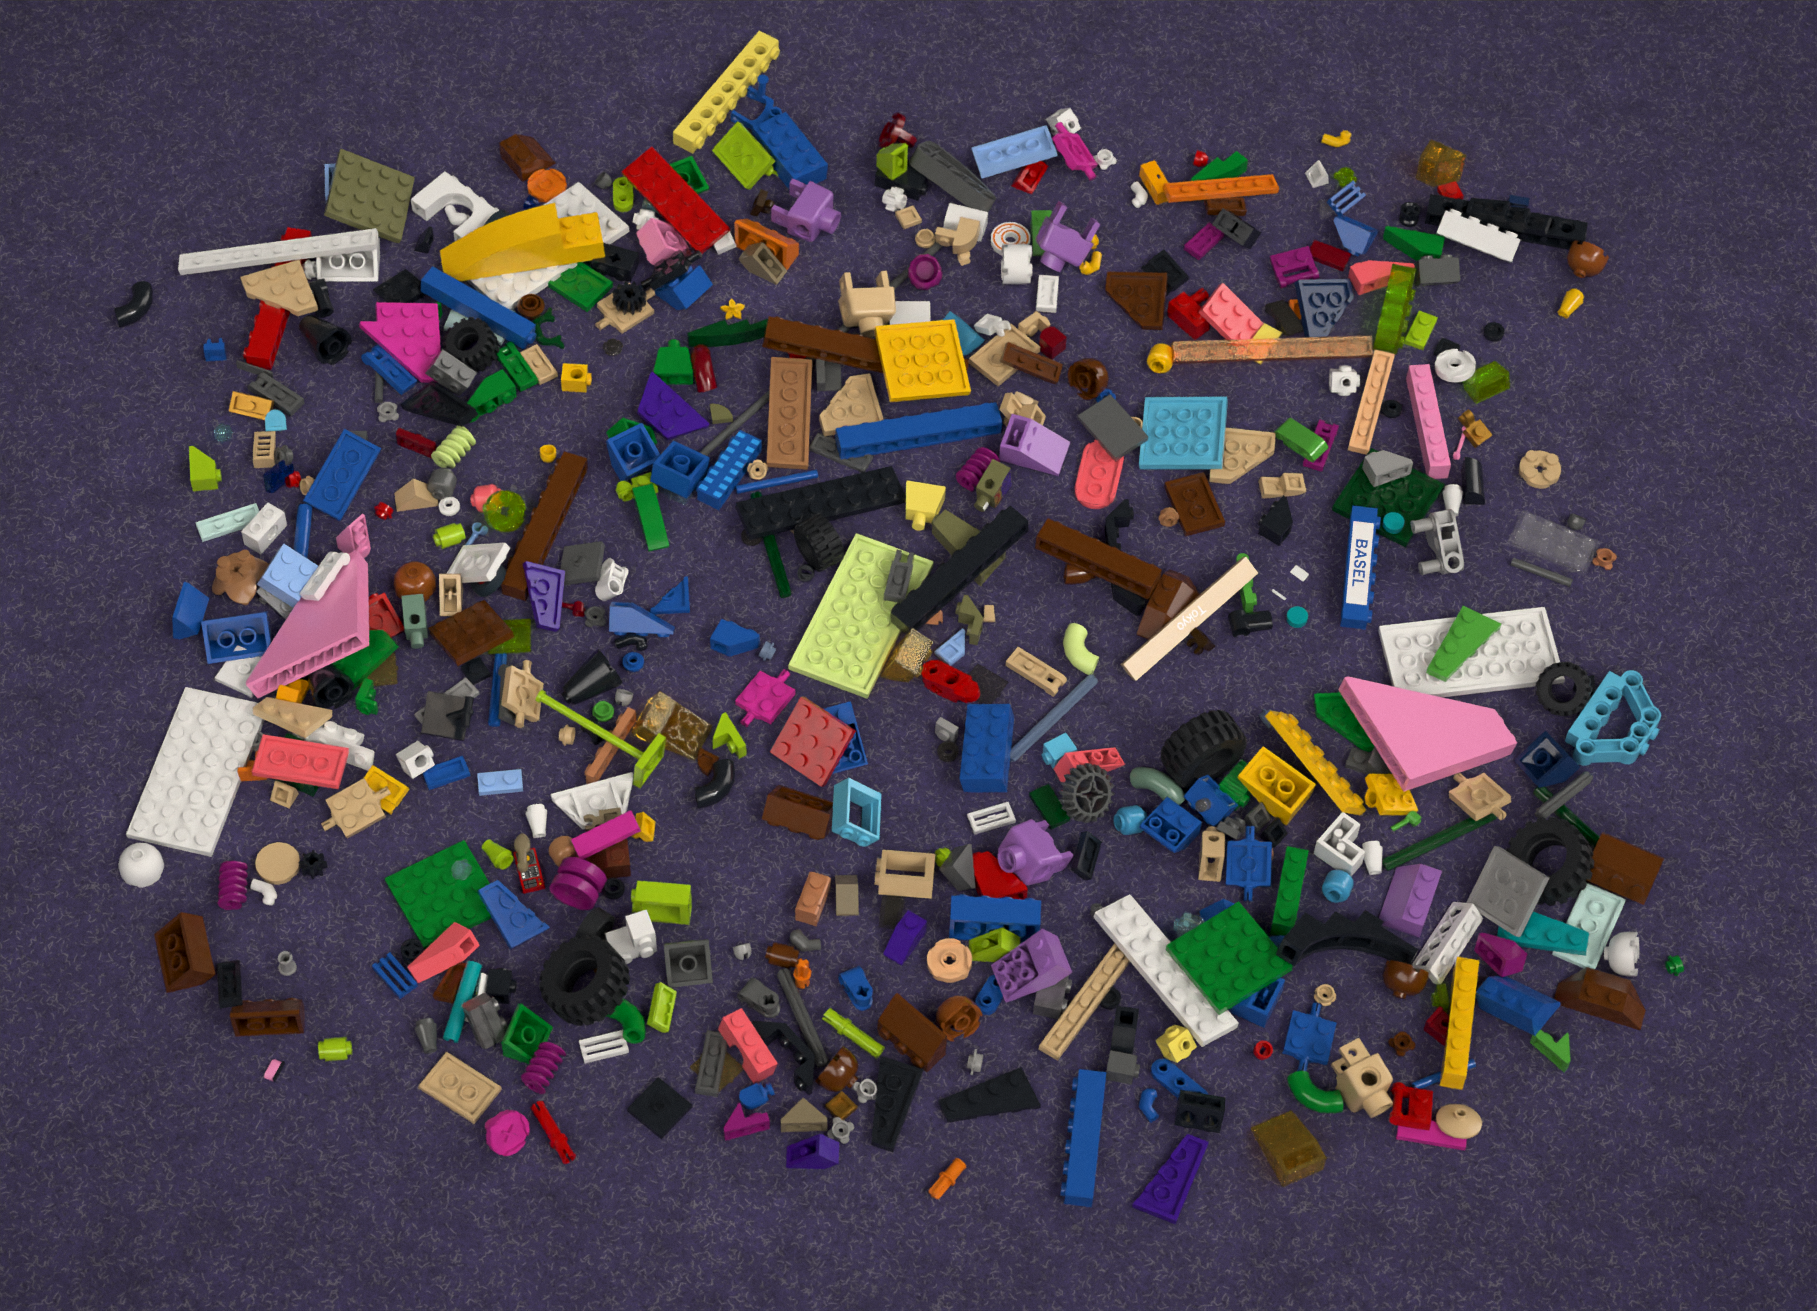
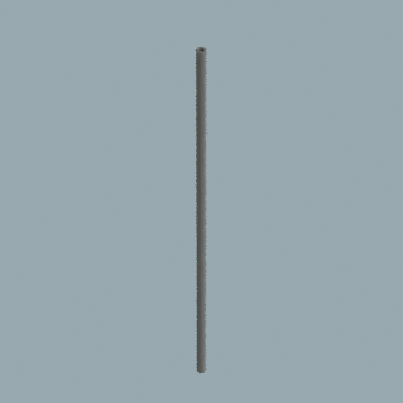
[699,242,943,456]

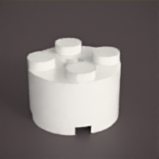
[1001,244,1032,284]

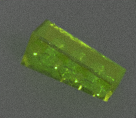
[1373,264,1416,355]

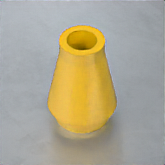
[1558,288,1584,319]

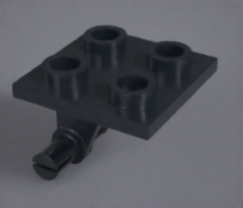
[421,691,474,741]

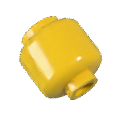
[1147,343,1175,374]

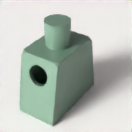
[402,594,428,649]

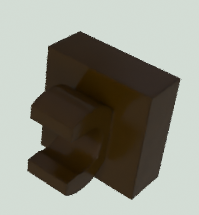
[750,189,775,217]
[1186,627,1215,655]

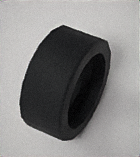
[575,907,615,940]

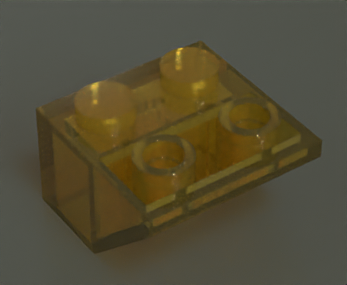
[1415,139,1467,187]

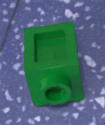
[355,678,378,715]

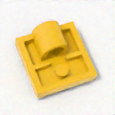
[1365,774,1418,815]

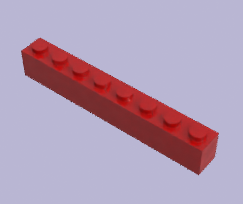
[243,227,312,370]

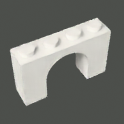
[411,172,499,241]

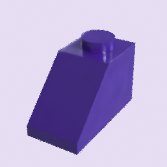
[883,910,927,966]
[786,1134,839,1169]

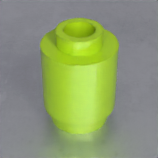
[433,523,466,549]
[318,1037,352,1061]

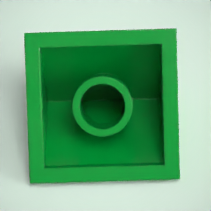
[669,156,709,194]
[501,1003,553,1064]

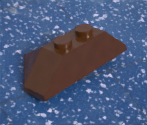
[1136,569,1200,640]
[1554,967,1646,1030]

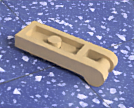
[1005,647,1067,697]

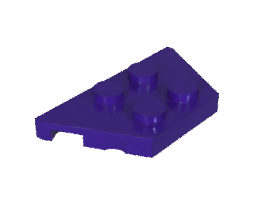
[637,372,710,440]

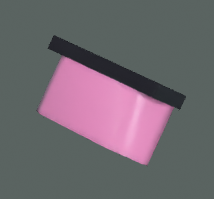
[264,1059,285,1082]

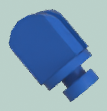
[739,1082,775,1110]

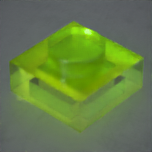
[1431,984,1449,1013]

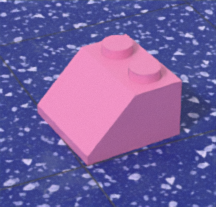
[636,218,691,265]

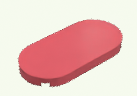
[1074,440,1124,509]

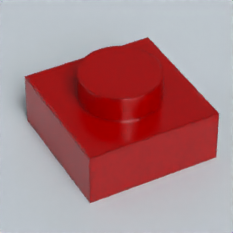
[1437,181,1464,200]

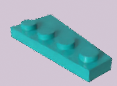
[1497,912,1589,956]

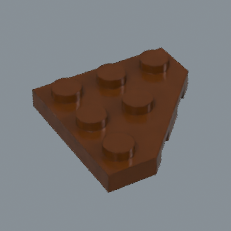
[1105,271,1168,330]

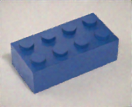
[752,112,828,190]
[960,704,1014,793]
[949,894,1041,943]

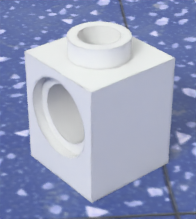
[396,741,435,778]

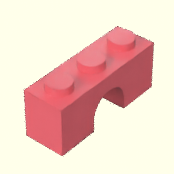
[718,1008,778,1084]

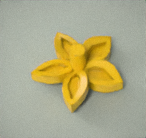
[720,299,745,320]

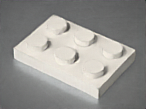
[447,543,510,583]

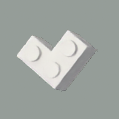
[1314,812,1365,876]
[605,909,657,964]

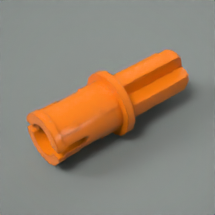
[793,958,811,989]
[929,1158,966,1200]

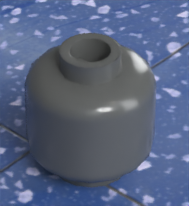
[427,467,457,500]

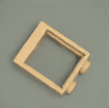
[875,850,935,899]

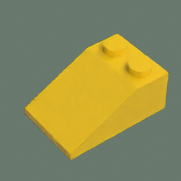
[1237,746,1316,826]

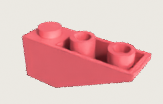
[1053,747,1125,782]
[407,922,480,983]

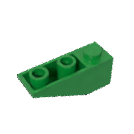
[1383,226,1445,261]
[467,369,517,422]

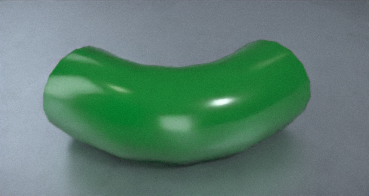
[605,998,646,1044]
[1287,1071,1343,1113]

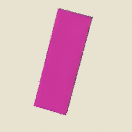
[571,810,641,859]
[1396,1121,1467,1151]

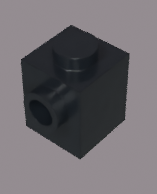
[486,968,517,1004]

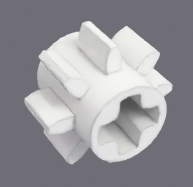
[882,187,907,212]
[633,209,659,230]

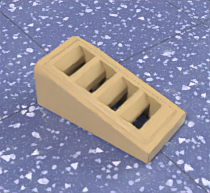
[253,431,276,468]

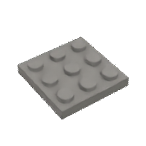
[1467,846,1549,937]

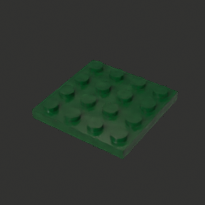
[1332,448,1445,548]

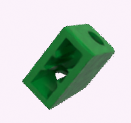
[654,339,693,385]

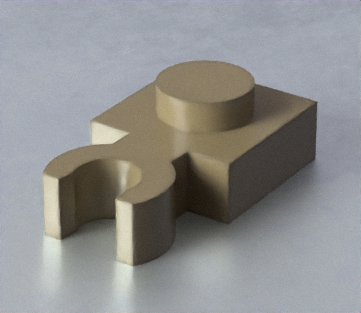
[584,807,622,832]

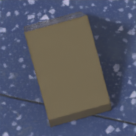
[835,875,859,916]
[781,1098,827,1132]

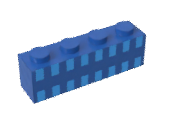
[696,430,762,510]

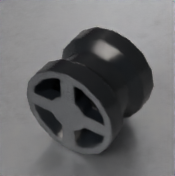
[1399,202,1420,227]
[401,938,423,965]

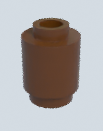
[765,942,799,969]

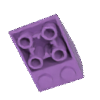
[999,414,1070,476]
[991,929,1072,1002]

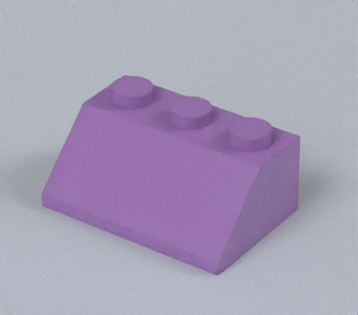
[1379,864,1442,938]

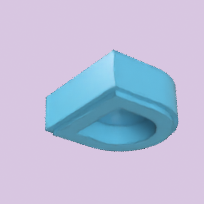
[265,409,287,431]

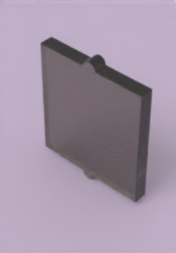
[968,663,1009,704]

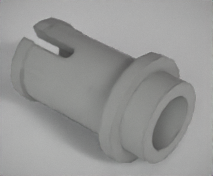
[278,951,297,976]

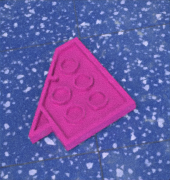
[359,303,441,383]

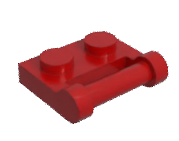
[1389,1082,1433,1131]

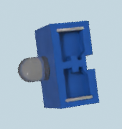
[1183,775,1238,827]

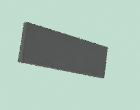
[236,360,273,378]

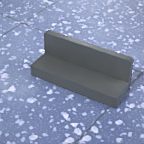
[816,359,841,391]

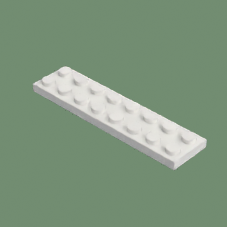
[1094,894,1239,1047]

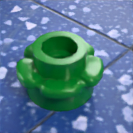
[1665,955,1684,976]

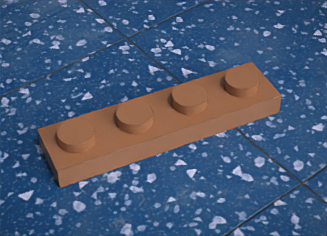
[584,707,636,784]

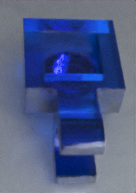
[263,460,294,493]

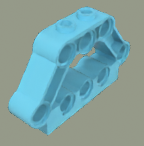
[1565,670,1661,766]

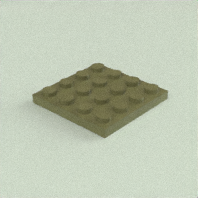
[324,149,415,243]

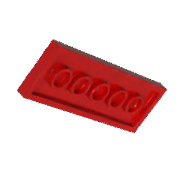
[622,147,730,254]

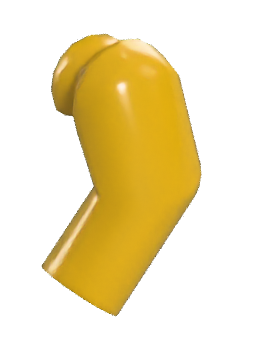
[1079,251,1102,275]

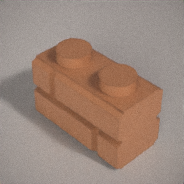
[795,872,831,926]

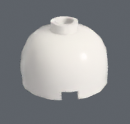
[118,843,164,887]
[1604,932,1639,976]

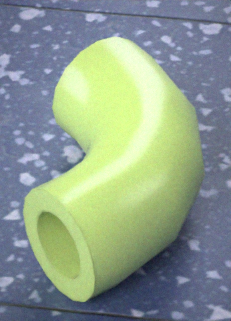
[1063,623,1099,675]

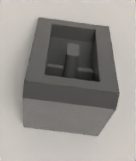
[939,844,975,891]

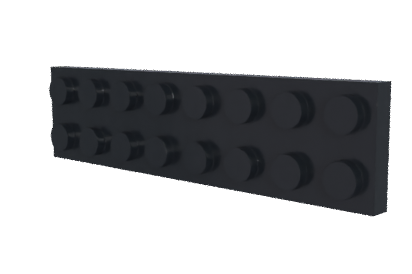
[735,466,906,540]

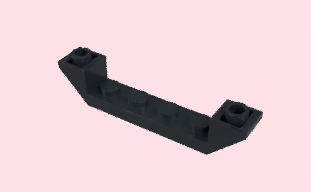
[1104,499,1145,616]

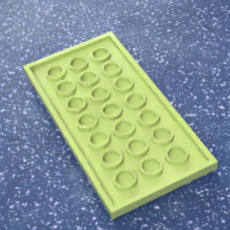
[788,533,934,699]

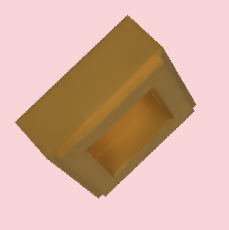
[825,1091,858,1120]

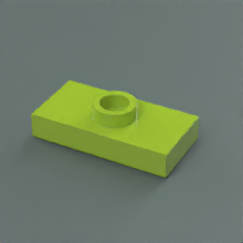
[647,982,677,1033]

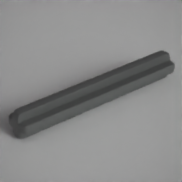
[1535,771,1593,819]

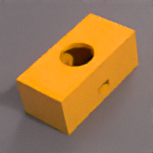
[1139,160,1168,205]

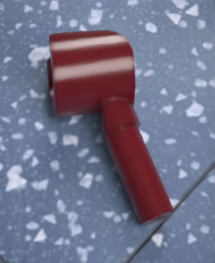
[562,601,585,617]

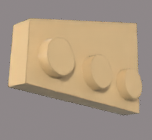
[253,697,332,738]

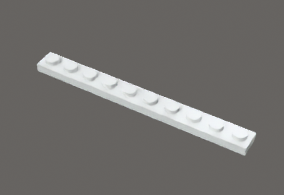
[178,228,378,275]

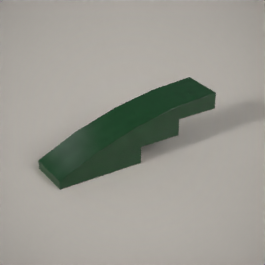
[687,319,768,347]

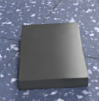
[1078,394,1148,462]

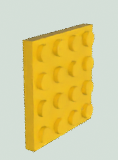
[874,319,971,402]

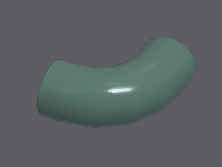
[1130,767,1185,805]

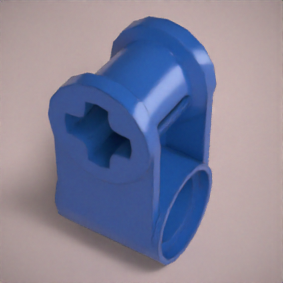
[838,965,873,1011]

